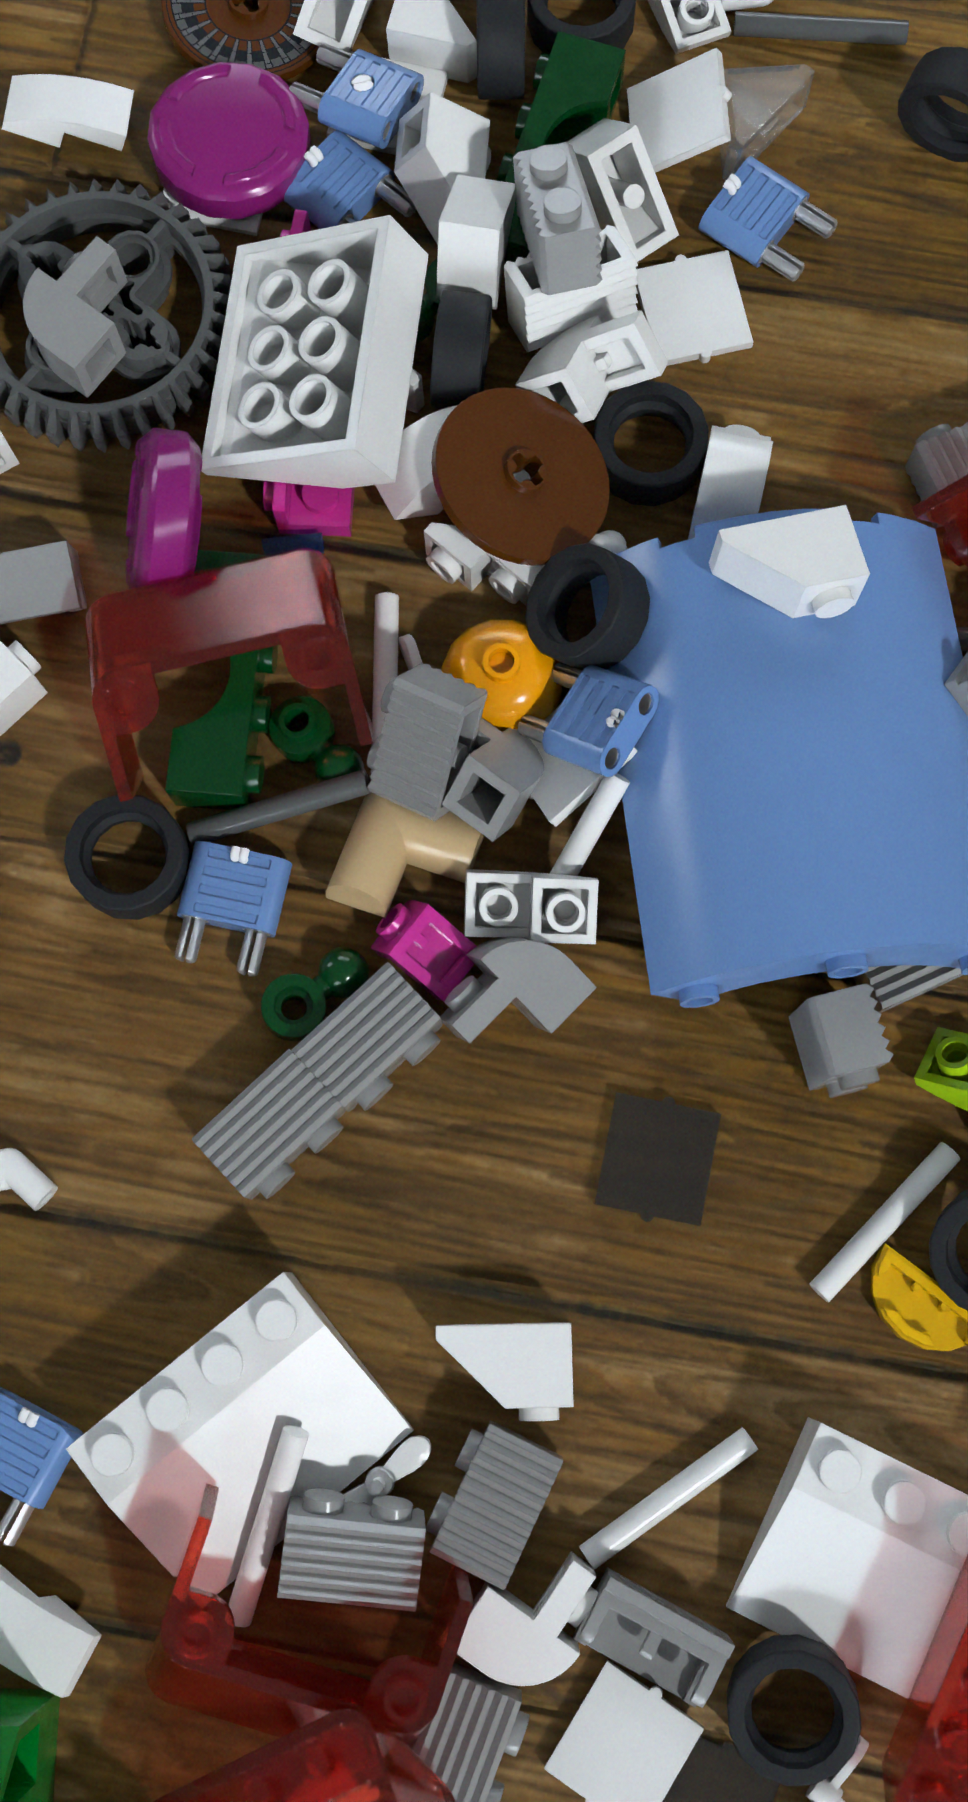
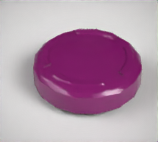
[147,62,311,219]
[125,428,202,604]

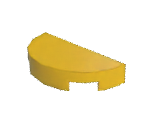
[870,1243,968,1351]

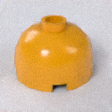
[441,619,563,732]

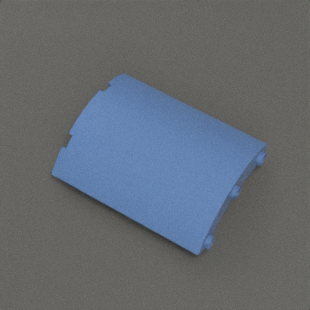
[590,509,968,1008]

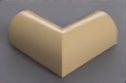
[326,793,484,918]

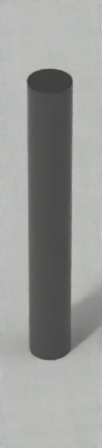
[733,11,909,45]
[186,769,372,846]

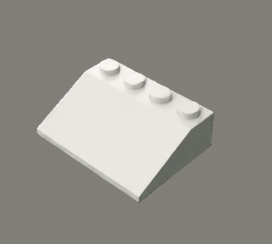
[201,215,429,489]
[66,1272,414,1607]
[726,1417,968,1729]

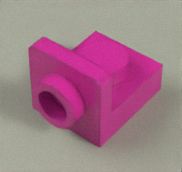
[263,481,355,537]
[371,900,477,1002]

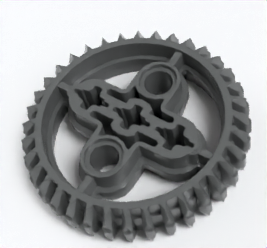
[0,178,232,453]

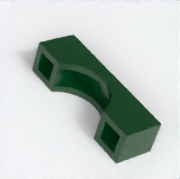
[497,31,626,271]
[165,550,285,810]

